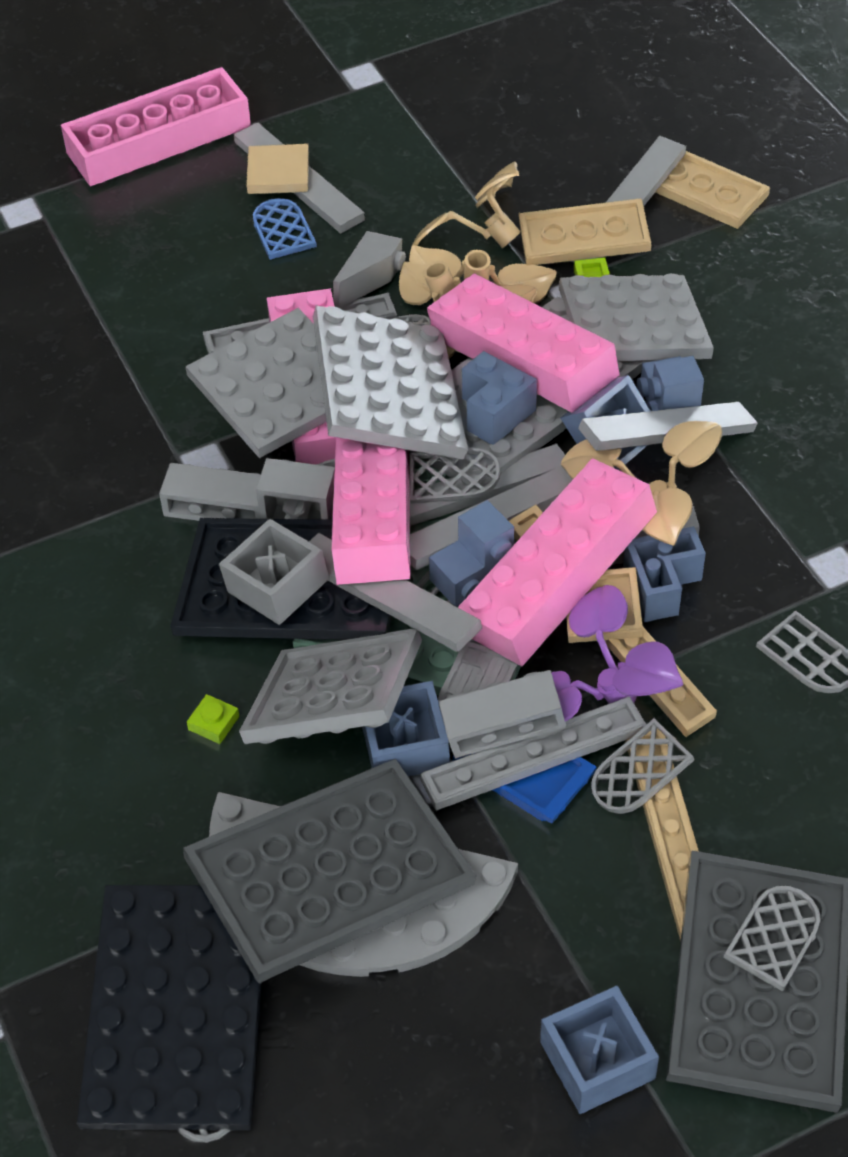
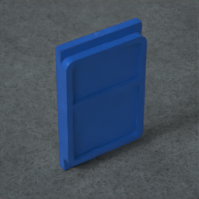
[452,753,597,824]

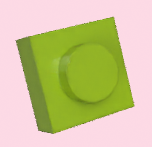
[574,257,610,277]
[187,694,240,744]

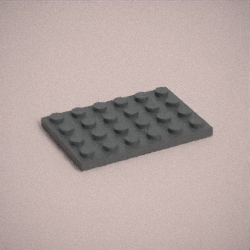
[184,759,476,983]
[666,850,848,1113]

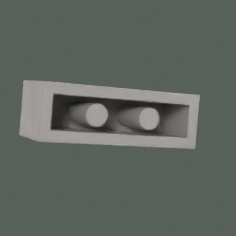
[159,463,261,521]
[439,670,566,758]

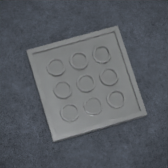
[559,273,714,361]
[185,308,327,458]
[239,629,422,744]

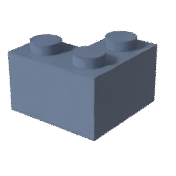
[462,351,537,445]
[637,356,704,411]
[429,500,514,607]
[623,526,706,622]

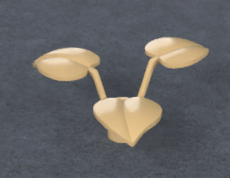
[410,161,521,251]
[409,245,556,353]
[399,261,537,359]
[561,421,722,546]

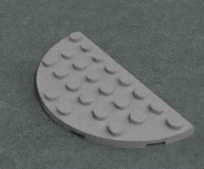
[209,792,518,977]

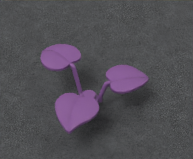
[551,585,683,722]

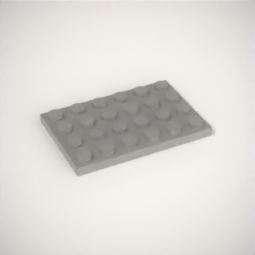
[313,305,468,460]

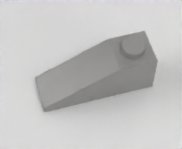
[333,231,406,308]

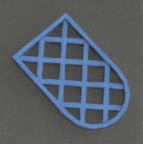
[253,198,317,260]

